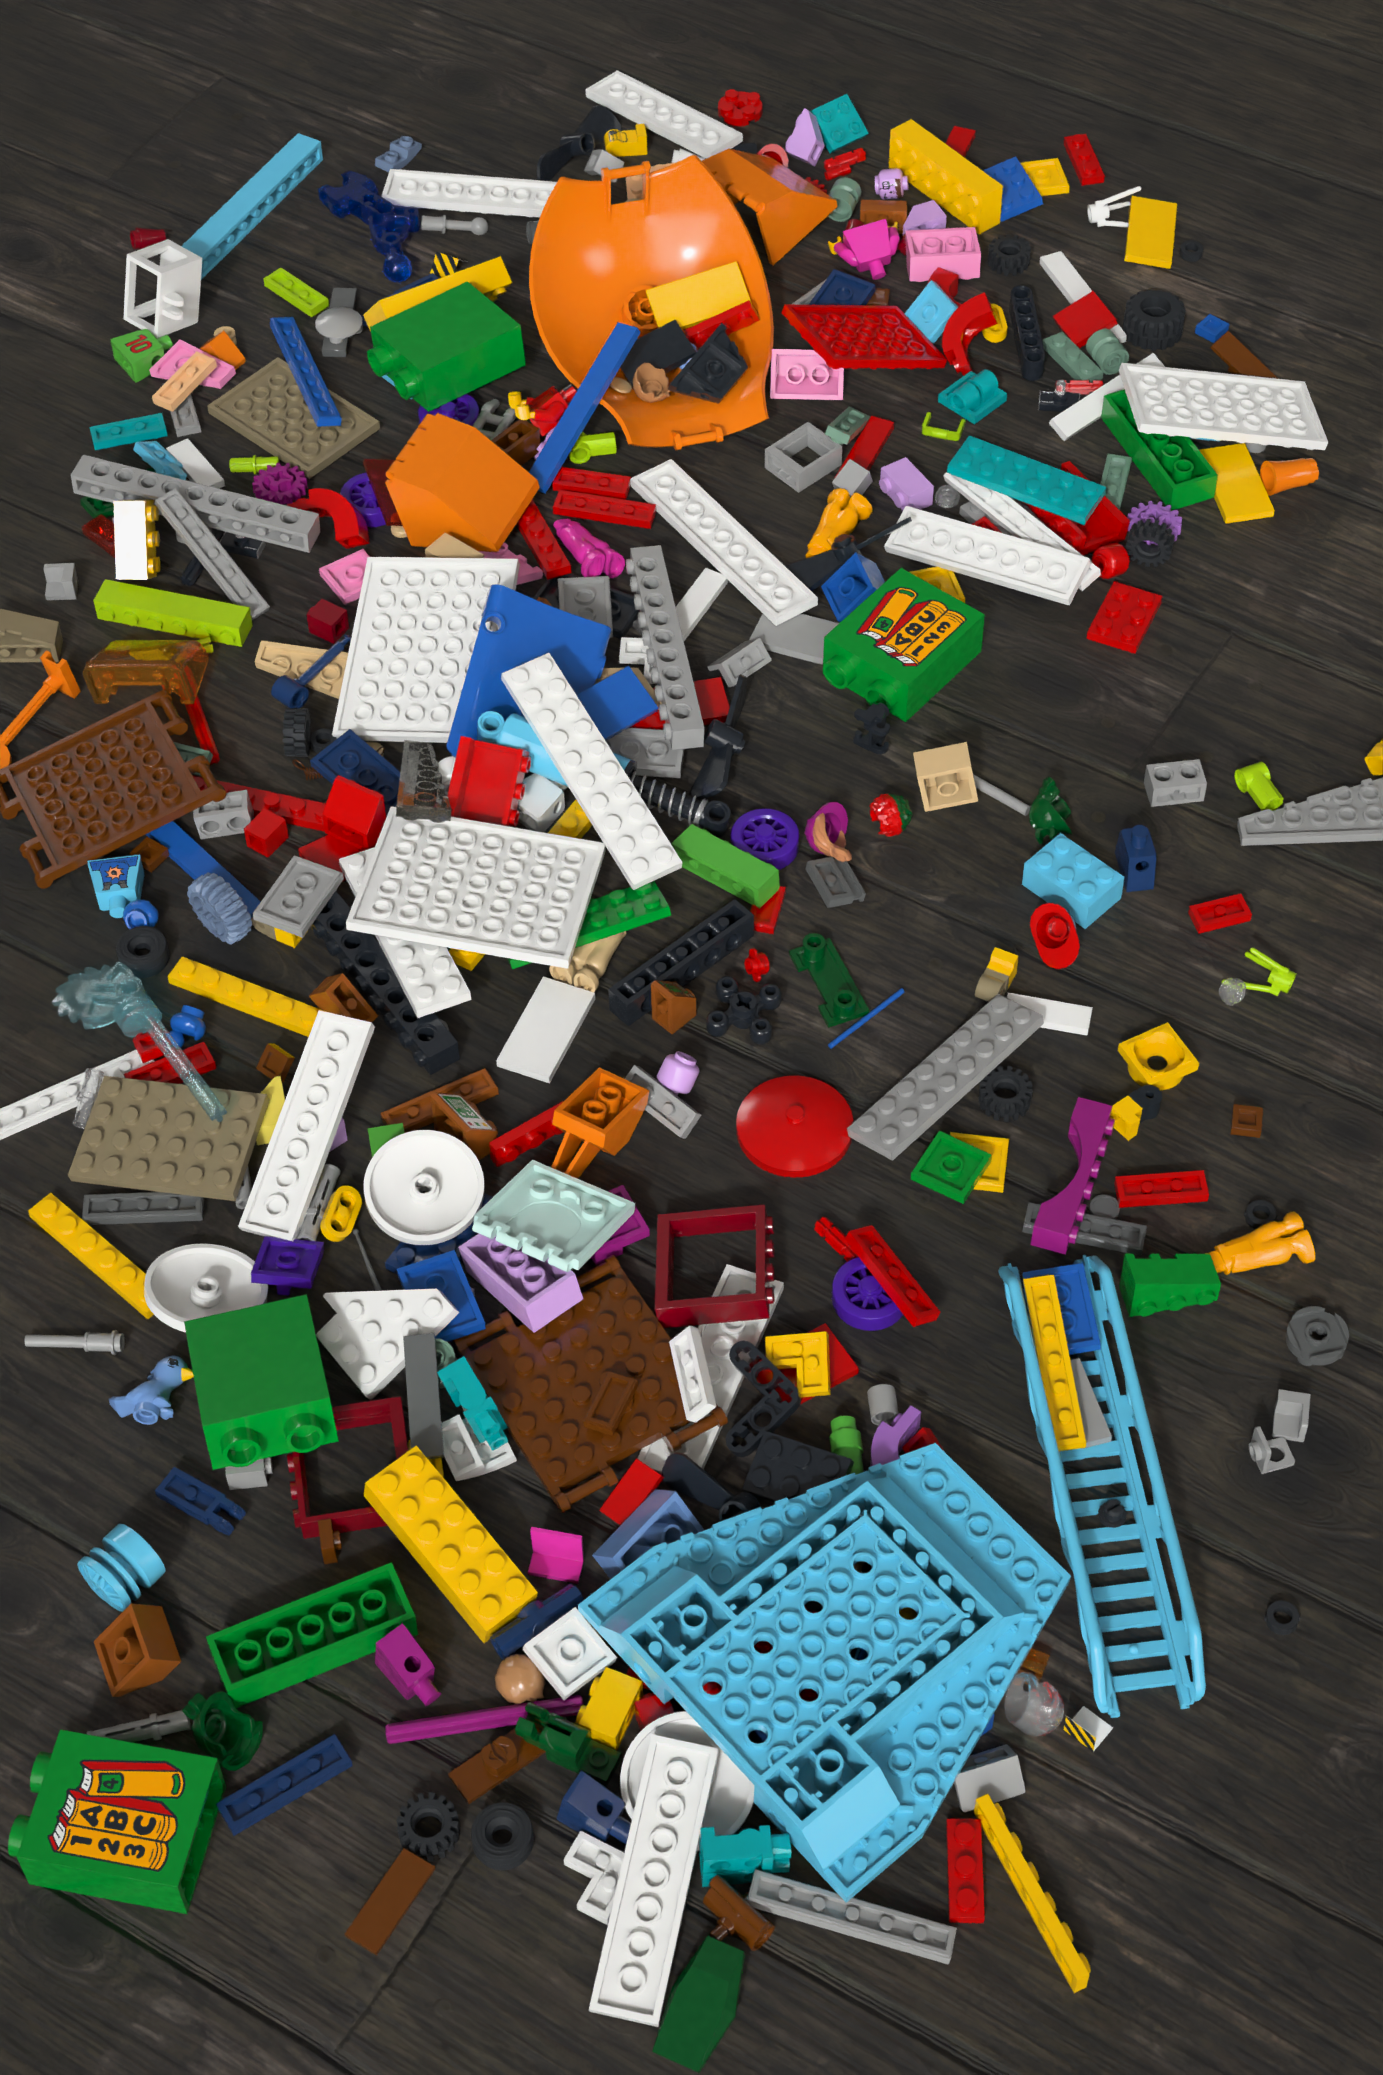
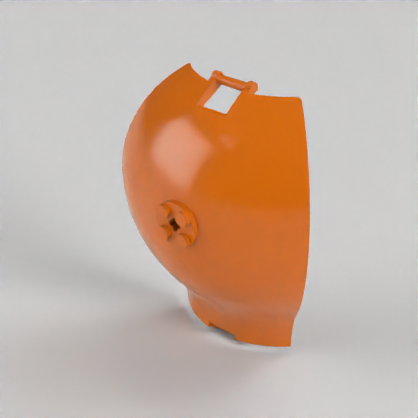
[529,155,774,450]

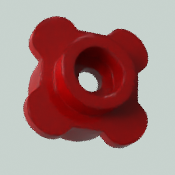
[744,948,769,982]

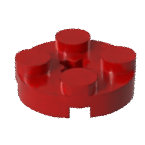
[718,89,762,126]

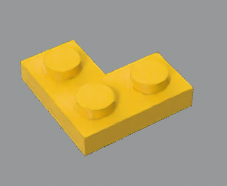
[765,1332,831,1397]

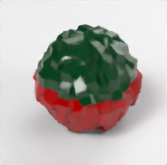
[869,794,913,837]

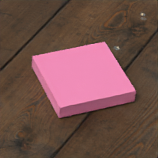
[319,549,370,605]

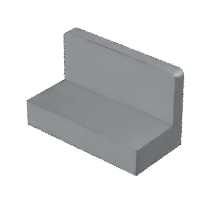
[707,638,772,687]
[953,1744,1026,1812]

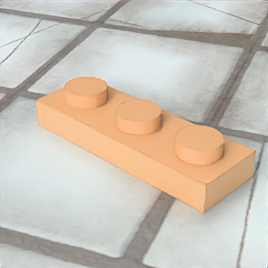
[152,351,217,412]

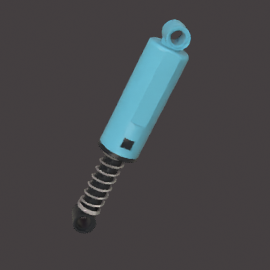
[477,711,731,837]

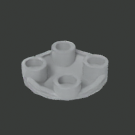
[315,307,363,344]

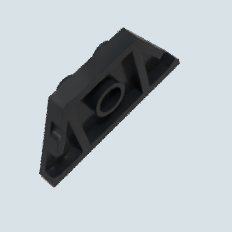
[668,323,748,404]

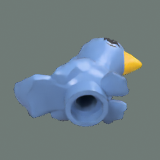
[109,1356,194,1425]

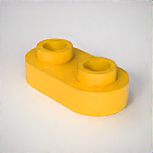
[982,304,1007,343]
[320,1186,362,1242]

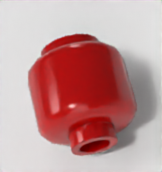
[1091,543,1130,579]

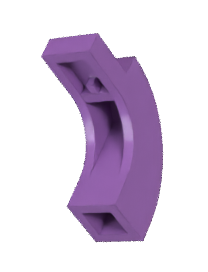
[870,1405,921,1467]

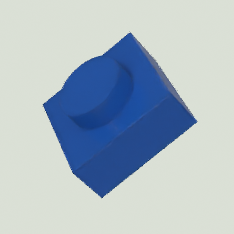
[1195,314,1229,343]

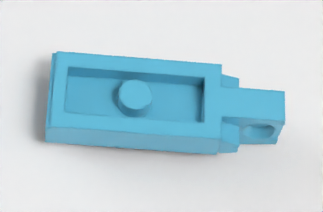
[133,441,187,480]

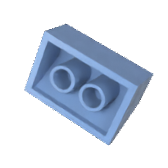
[592,1489,705,1579]

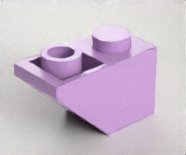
[785,108,825,167]
[903,200,947,235]

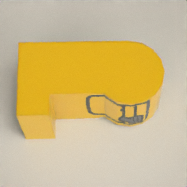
[604,124,647,157]

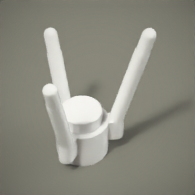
[1087,186,1141,227]

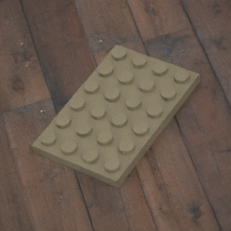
[207,357,380,479]
[68,1076,269,1201]

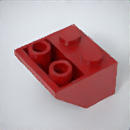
[322,775,386,851]

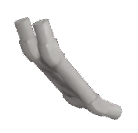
[473,399,517,440]

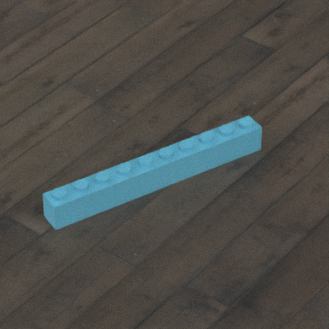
[182,133,323,280]

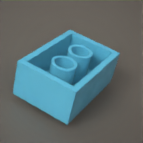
[1022,833,1124,929]

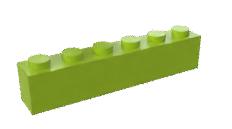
[94,579,253,647]

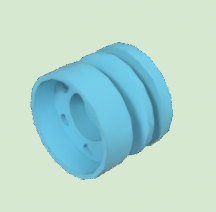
[77,1524,166,1612]

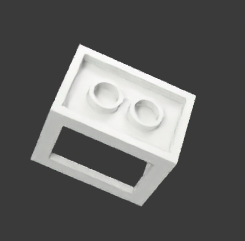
[123,239,202,338]

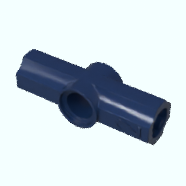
[490,1583,584,1660]

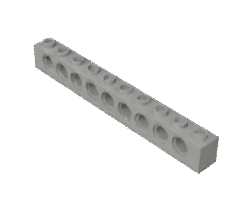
[71,455,321,553]
[626,545,704,750]

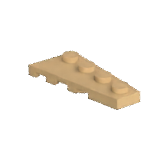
[254,640,348,699]

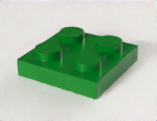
[911,1131,992,1204]

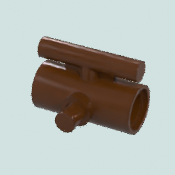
[703,1875,775,1951]

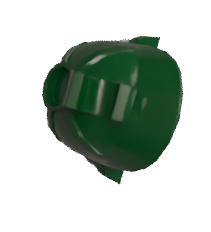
[1028,776,1072,844]
[182,1691,263,1771]

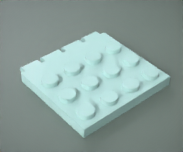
[472,1160,635,1272]

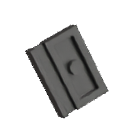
[806,857,866,908]

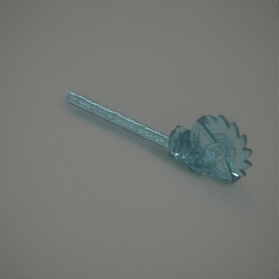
[52,962,227,1122]

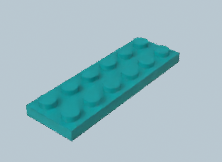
[947,435,1106,525]

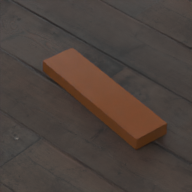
[381,1068,499,1133]

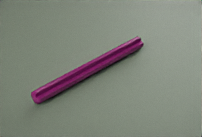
[385,1695,583,1744]

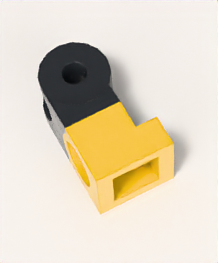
[1110,1085,1162,1141]

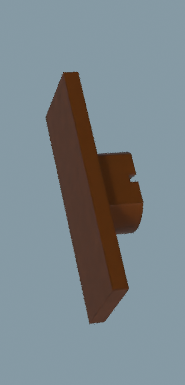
[1210,331,1278,379]
[448,1726,546,1804]
[345,1848,435,1955]

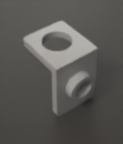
[1249,1426,1295,1474]

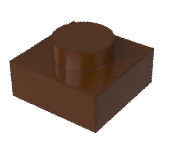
[129,837,169,873]
[256,1043,295,1083]
[1230,1104,1263,1138]
[318,1519,342,1564]

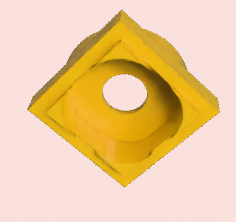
[1118,1022,1199,1090]

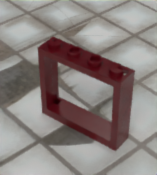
[655,1204,775,1328]
[287,1396,408,1539]

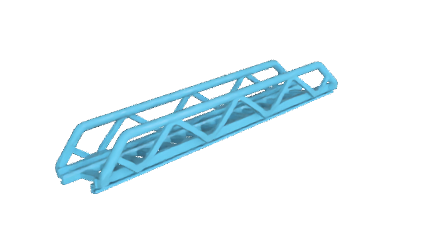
[998,1255,1206,1718]

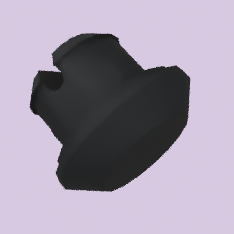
[1098,1499,1127,1528]

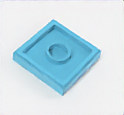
[905,280,958,344]

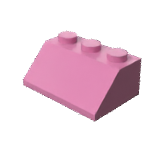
[905,227,981,282]
[770,349,844,400]

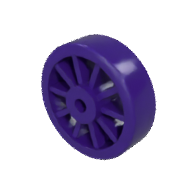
[418,394,479,430]
[340,472,398,527]
[731,809,799,870]
[832,1257,903,1331]

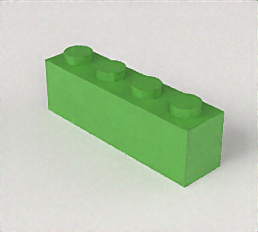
[671,824,780,909]

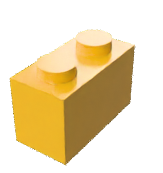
[576,1667,643,1750]

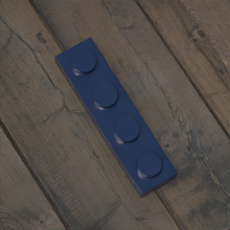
[216,1734,353,1836]

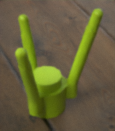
[1221,947,1297,996]

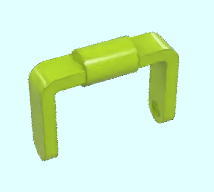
[922,412,966,441]

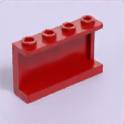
[1023,461,1130,555]
[443,736,531,827]

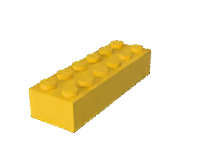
[889,119,1003,234]
[363,256,512,332]
[364,1445,538,1643]

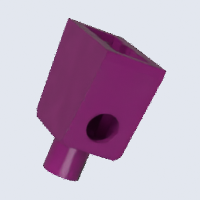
[375,1623,441,1706]

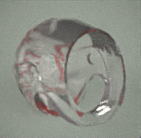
[1004,1672,1064,1737]

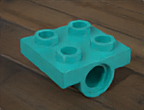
[810,94,869,154]
[938,369,1007,424]

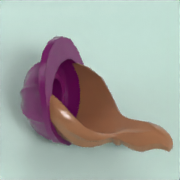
[804,802,852,862]

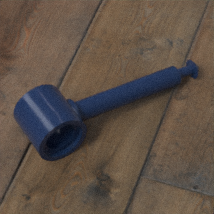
[271,635,351,708]

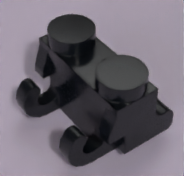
[853,703,890,754]

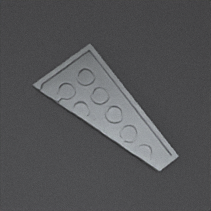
[1237,778,1383,846]

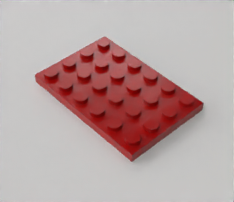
[782,304,947,369]

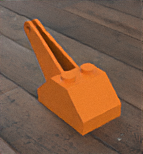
[551,1067,650,1179]

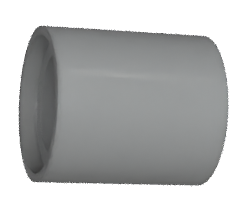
[867,1384,899,1425]

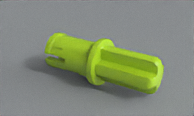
[229,455,279,475]

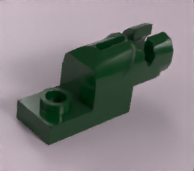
[515,1702,622,1787]

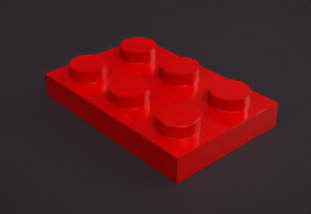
[1087,581,1162,654]

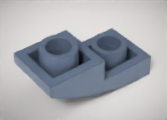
[375,136,422,172]

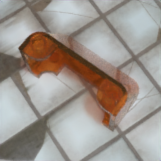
[83,640,209,704]

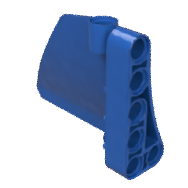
[446,584,612,758]

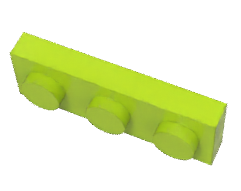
[263,268,329,317]

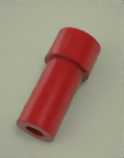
[824,163,851,181]

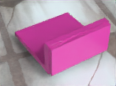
[528,1527,584,1584]

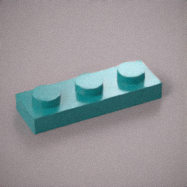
[89,413,167,450]

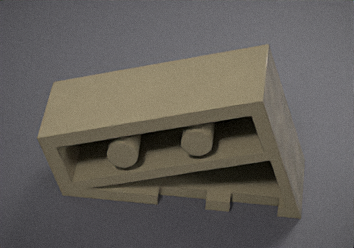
[0,609,63,662]

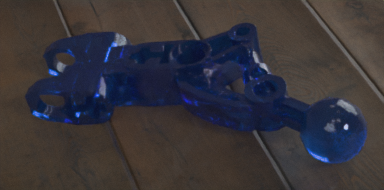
[318,171,421,283]

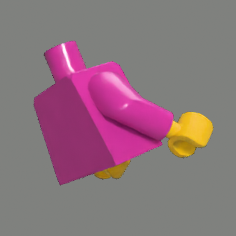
[828,219,900,280]

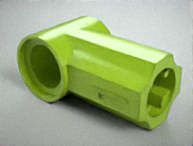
[569,432,616,464]
[1235,761,1284,811]

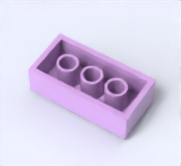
[458,1234,583,1333]

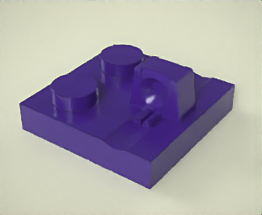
[251,1236,324,1295]

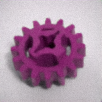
[252,463,308,505]

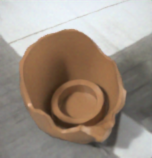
[633,363,670,403]
[495,1654,545,1704]

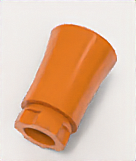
[1260,458,1319,496]

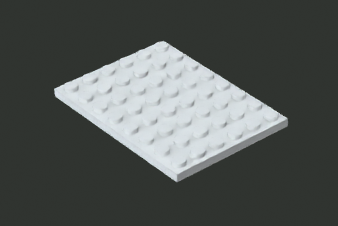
[332,557,520,743]
[346,806,606,969]

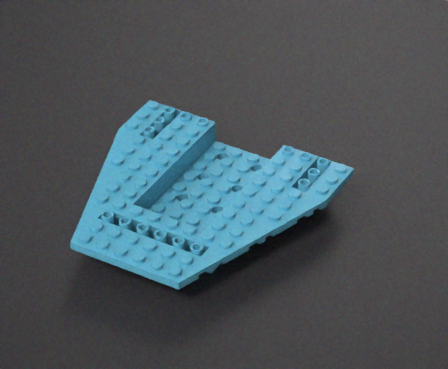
[578,1443,1071,1903]

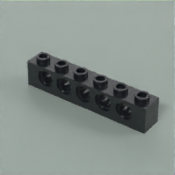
[608,899,754,1026]

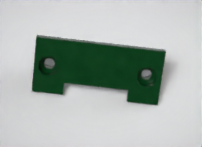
[789,933,870,1028]

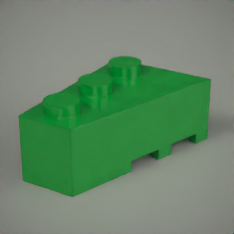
[1119,1254,1221,1317]

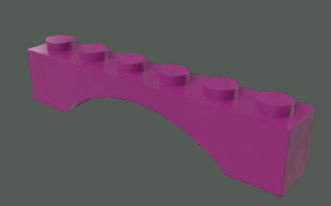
[1031,1097,1115,1255]

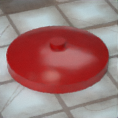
[736,1076,853,1178]

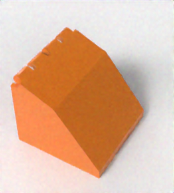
[702,149,838,265]
[385,413,540,552]

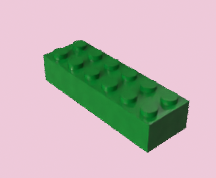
[1101,389,1218,511]
[206,1562,418,1708]

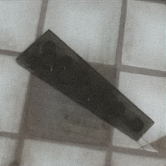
[396,740,452,823]

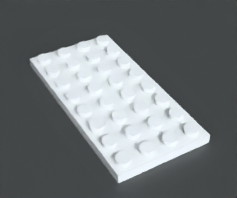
[1119,363,1328,450]

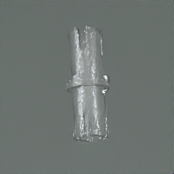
[72,1068,104,1129]

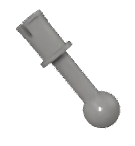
[421,215,488,235]

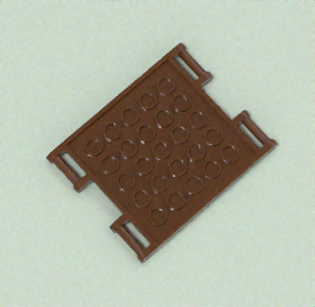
[0,690,226,889]
[452,1255,728,1513]

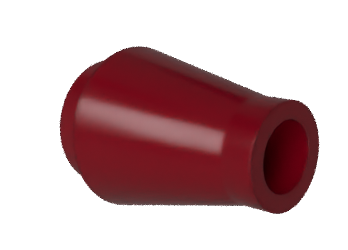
[130,227,166,250]

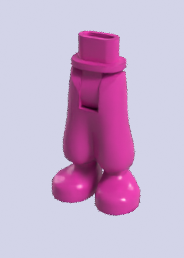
[554,519,625,578]

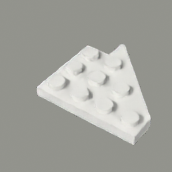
[316,1289,460,1400]

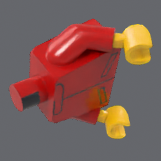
[508,383,577,437]

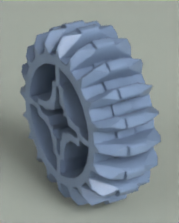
[187,872,252,945]

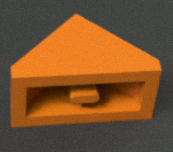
[199,331,246,370]

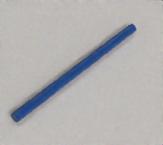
[828,988,905,1049]

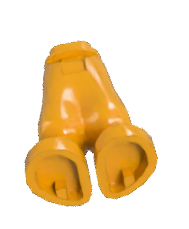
[806,488,873,558]
[1205,1211,1315,1275]

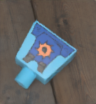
[87,855,144,918]

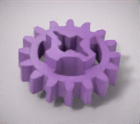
[1127,501,1182,546]

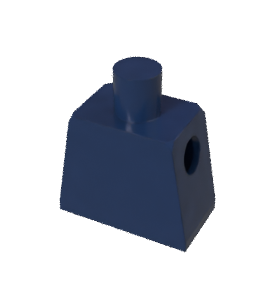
[1115,825,1156,892]
[556,1771,631,1844]

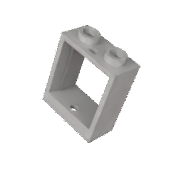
[765,422,842,493]

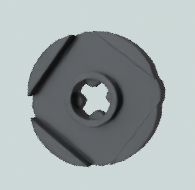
[1285,1306,1349,1366]

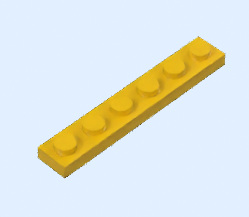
[167,957,326,1037]
[28,1193,154,1319]
[1023,1275,1086,1451]
[974,1794,1091,1993]

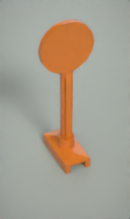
[0,650,81,769]

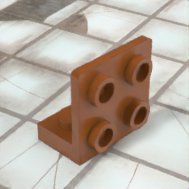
[860,200,907,234]

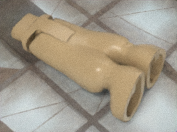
[549,931,626,992]

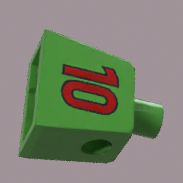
[110,329,173,383]

